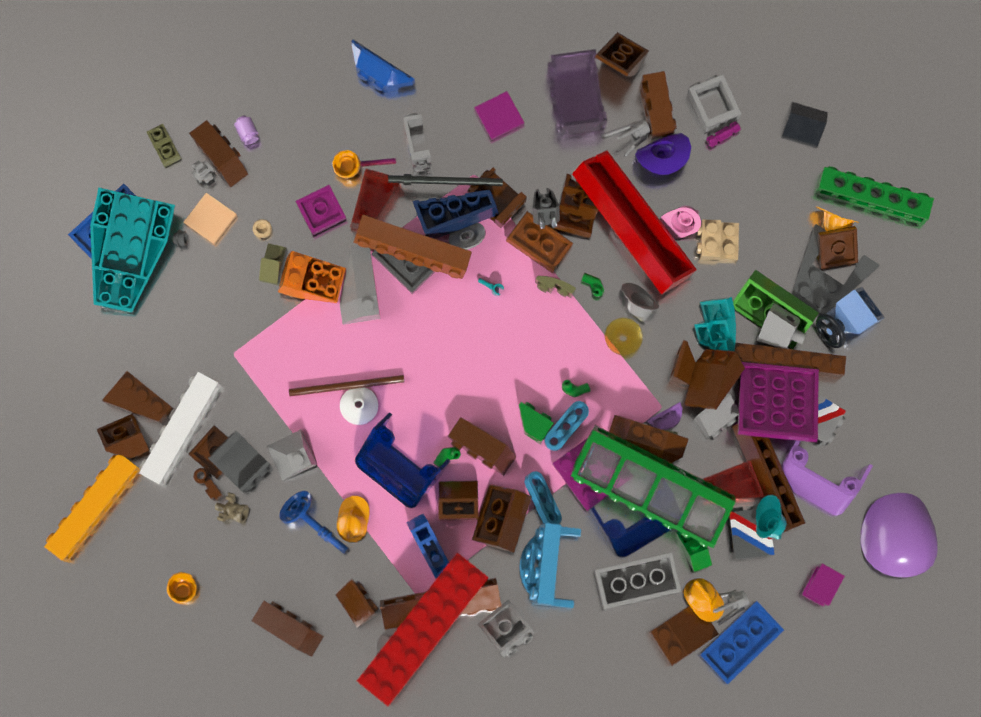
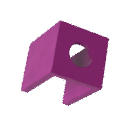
[802,563,845,607]

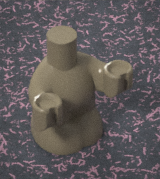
[215,492,249,524]

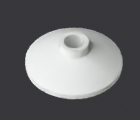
[340,387,378,425]

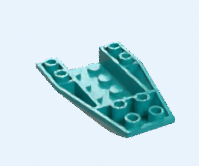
[90,187,175,313]

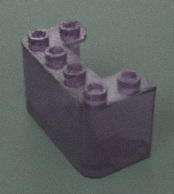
[547,49,607,136]

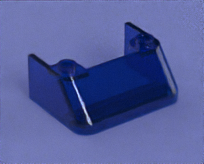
[355,412,450,508]
[588,472,682,558]

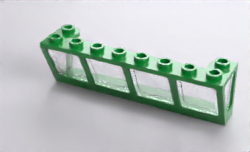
[571,425,736,548]

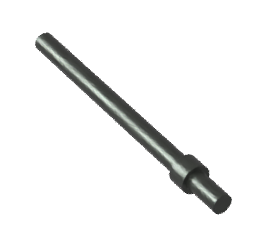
[388,174,503,186]

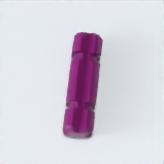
[706,121,741,147]

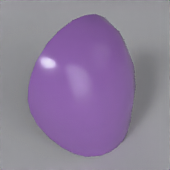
[860,493,938,577]

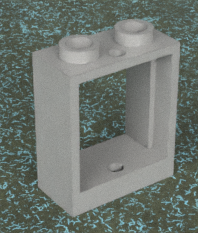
[687,75,741,133]

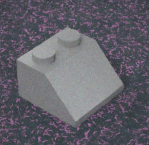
[693,392,739,439]

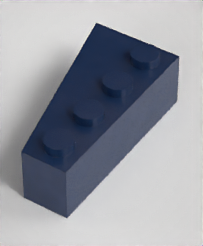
[412,190,499,239]

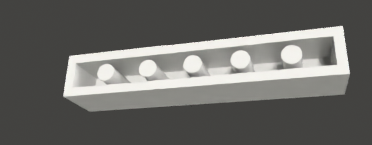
[139,372,221,486]

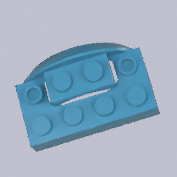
[520,523,581,609]

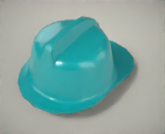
[756,495,787,539]

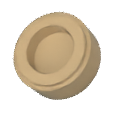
[253,219,272,239]

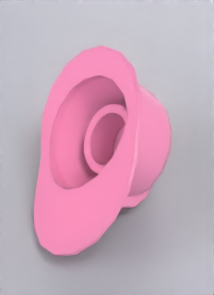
[660,206,701,239]

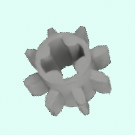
[191,160,214,183]

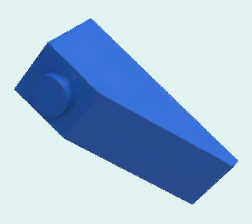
[406,513,449,579]

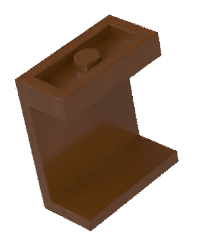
[467,167,527,228]

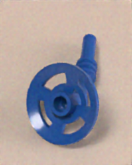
[279,491,349,554]

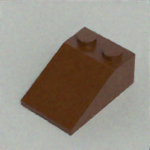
[595,32,649,76]
[685,349,745,410]
[648,605,719,666]

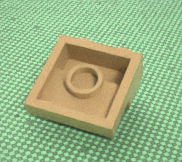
[696,219,739,261]

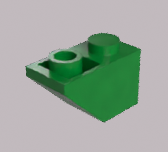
[518,402,554,445]
[676,525,712,572]

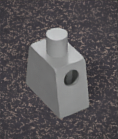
[757,303,807,349]

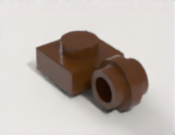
[193,468,225,501]

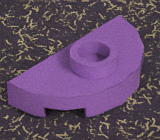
[646,402,683,430]

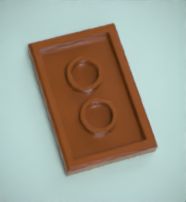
[506,211,573,273]

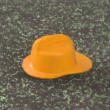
[815,206,859,231]
[337,496,370,542]
[684,578,724,622]

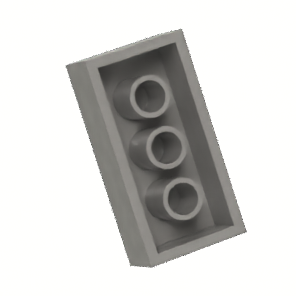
[593,553,681,610]

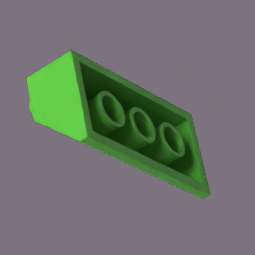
[733,269,819,349]

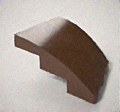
[554,174,598,238]

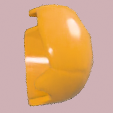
[332,150,361,179]
[167,572,197,604]

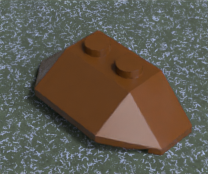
[609,415,689,463]

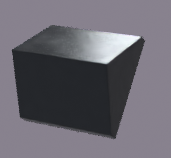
[781,102,828,147]

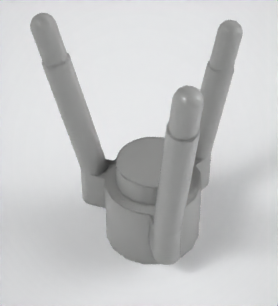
[601,119,650,156]
[713,590,749,625]

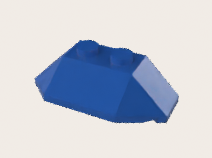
[351,39,415,93]

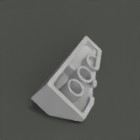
[340,246,381,325]

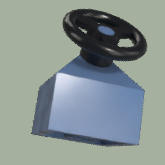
[816,287,885,348]

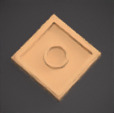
[184,193,237,245]

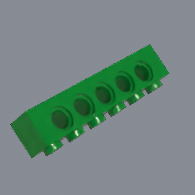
[815,166,934,224]

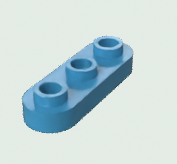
[544,401,589,451]
[524,471,562,524]

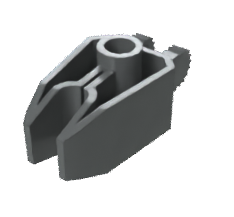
[533,188,560,229]

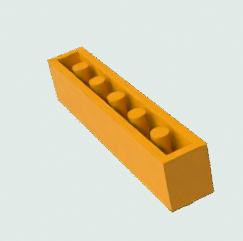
[44,455,140,562]

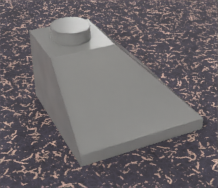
[267,429,318,481]

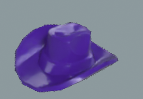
[635,133,692,175]

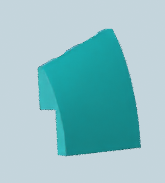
[694,297,736,351]

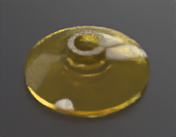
[605,318,643,355]

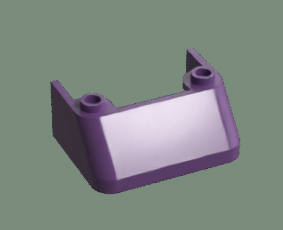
[780,440,873,516]

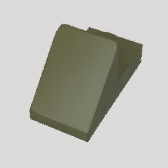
[259,243,287,285]

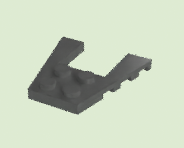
[791,224,880,315]

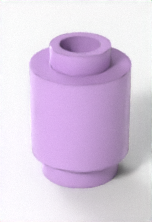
[234,116,259,145]

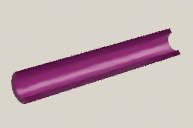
[361,158,396,167]

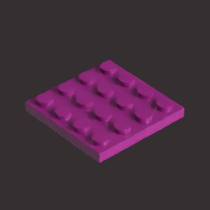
[738,362,819,442]

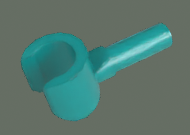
[478,278,504,296]

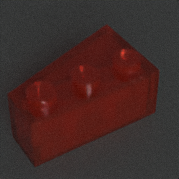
[350,169,400,229]
[698,460,765,500]

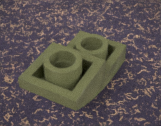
[146,124,181,167]
[535,276,576,298]

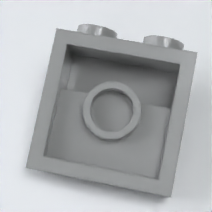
[478,599,535,658]

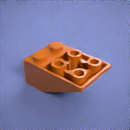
[278,251,346,303]

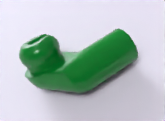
[581,273,604,297]
[562,380,591,397]
[433,447,461,468]

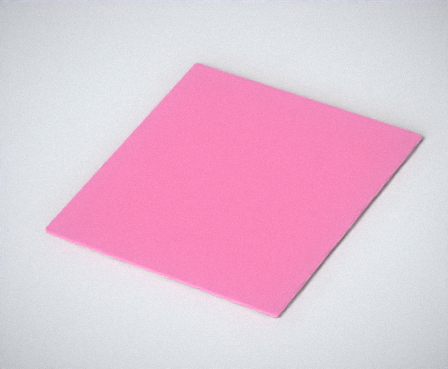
[234,175,662,594]

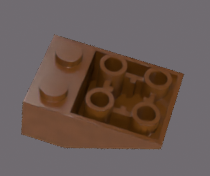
[335,579,378,628]

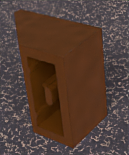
[439,481,478,521]

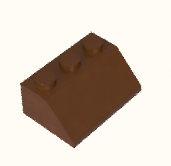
[472,484,532,553]

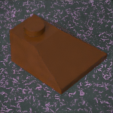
[669,340,696,389]
[96,414,149,458]

